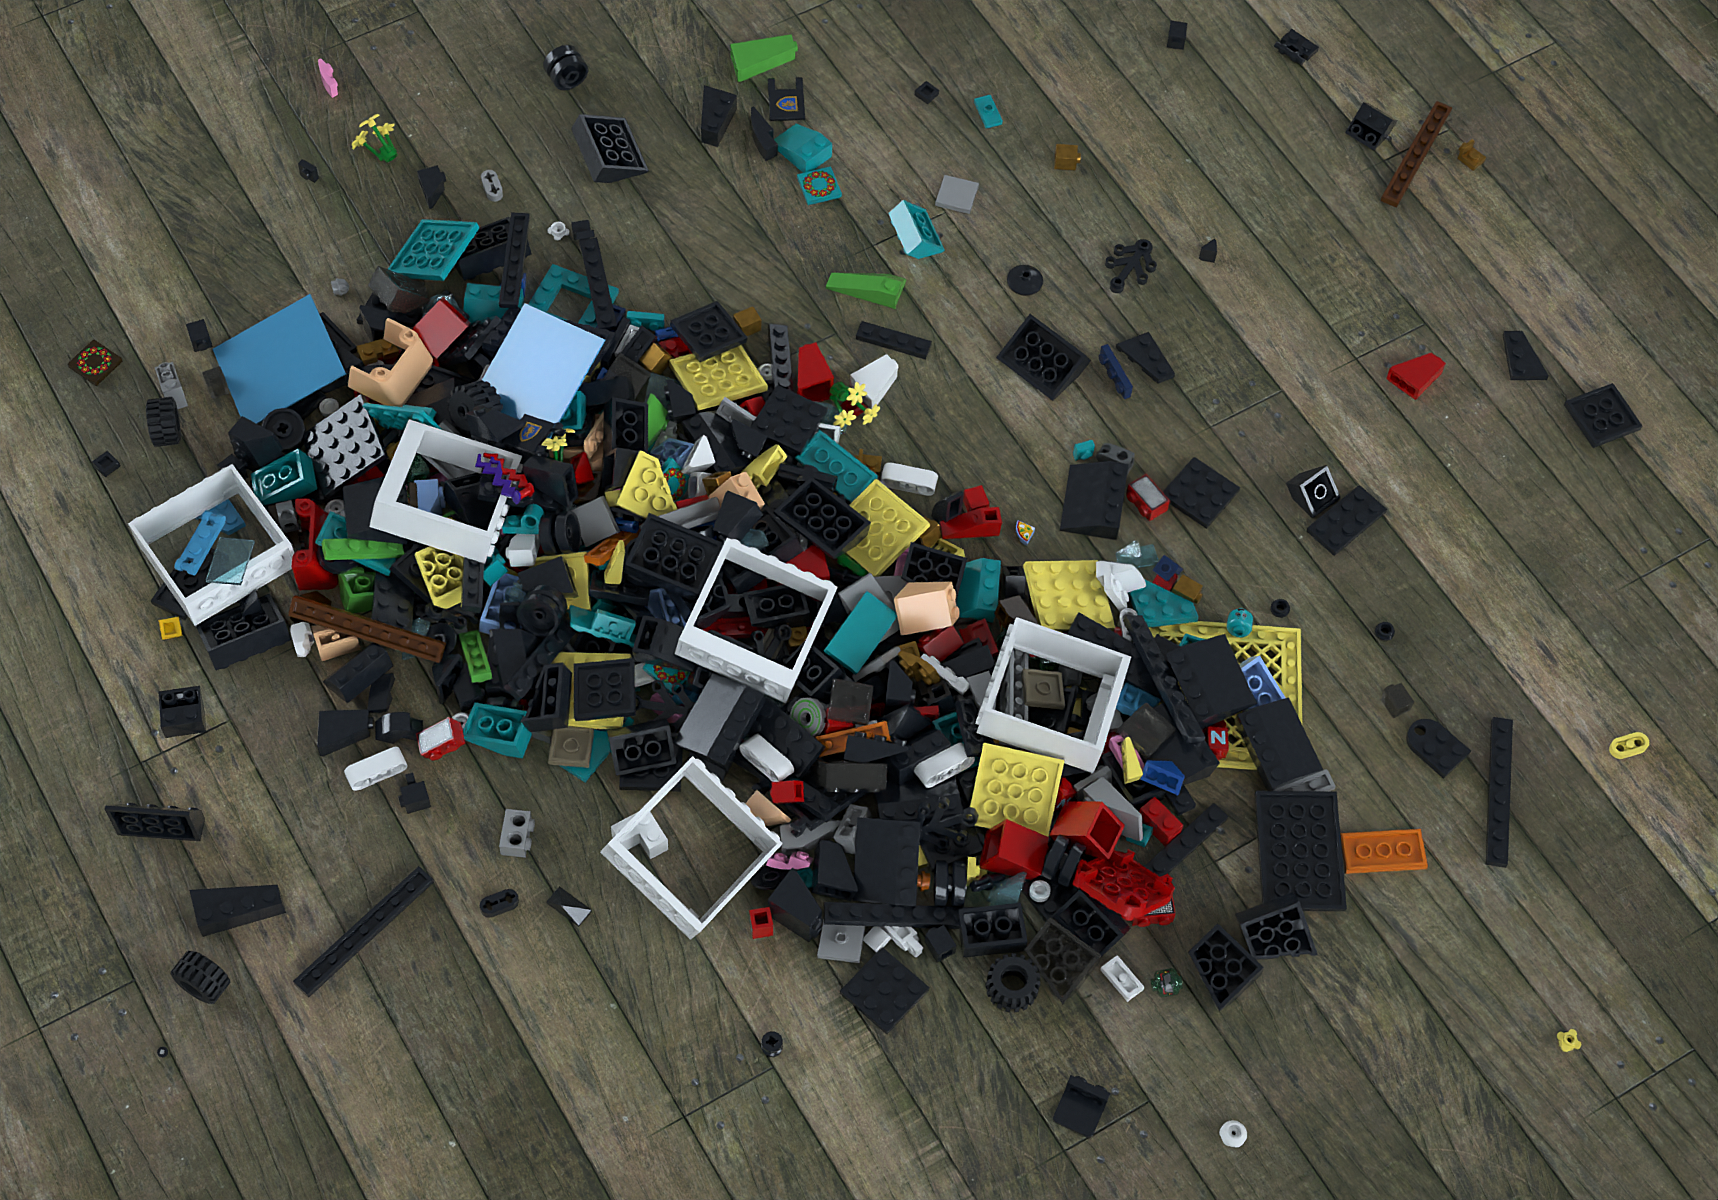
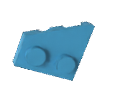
[195,499,246,535]
[1116,683,1161,717]

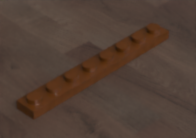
[1380,101,1453,208]
[288,595,446,663]

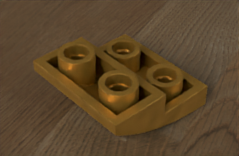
[898,651,941,687]

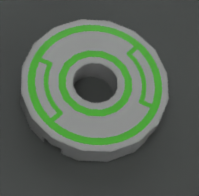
[790,698,826,737]

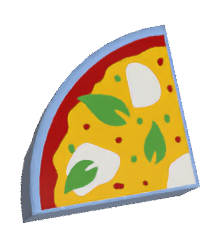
[1016,520,1035,546]

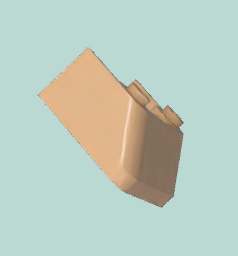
[348,318,433,407]

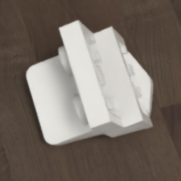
[1096,560,1146,612]

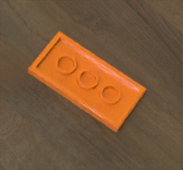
[1340,829,1428,874]

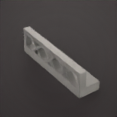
[658,497,720,529]

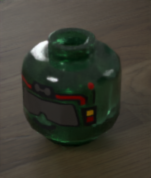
[1150,968,1183,998]

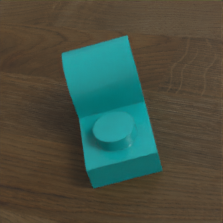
[502,504,544,534]

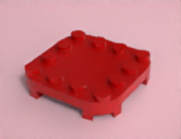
[1073,849,1175,921]

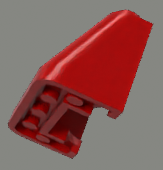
[292,499,339,591]

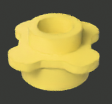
[1557,1029,1581,1052]

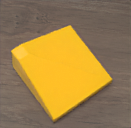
[158,617,183,640]

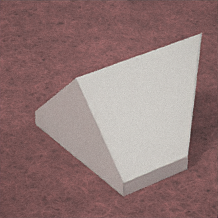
[681,435,715,474]

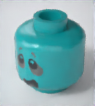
[1227,608,1253,637]

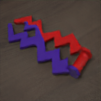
[475,453,534,505]

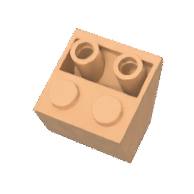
[311,625,361,661]

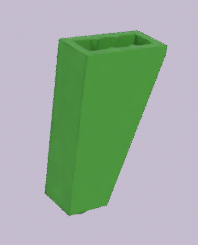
[730,34,798,82]

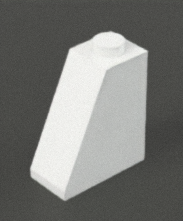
[850,354,898,409]

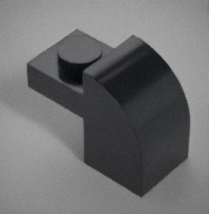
[375,712,423,744]

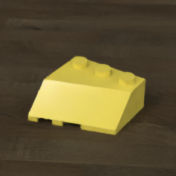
[415,546,463,609]

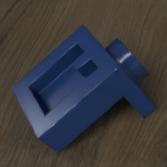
[1153,555,1183,581]

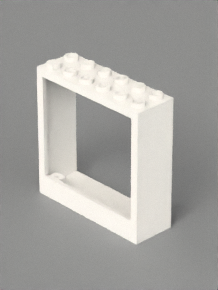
[369,419,523,564]
[128,464,294,626]
[675,538,837,703]
[975,617,1131,773]
[600,756,783,940]

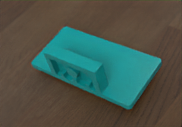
[363,403,442,430]
[569,605,637,648]

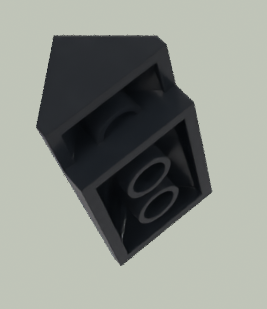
[781,640,856,711]

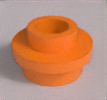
[917,871,930,892]

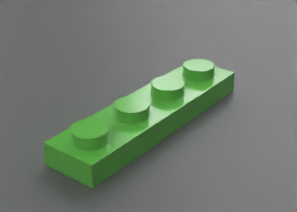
[321,538,404,560]
[459,630,492,683]

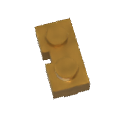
[356,339,399,365]

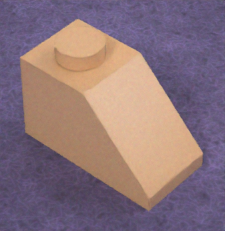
[745,790,791,827]

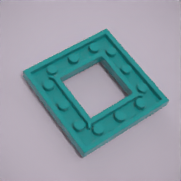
[528,264,619,328]

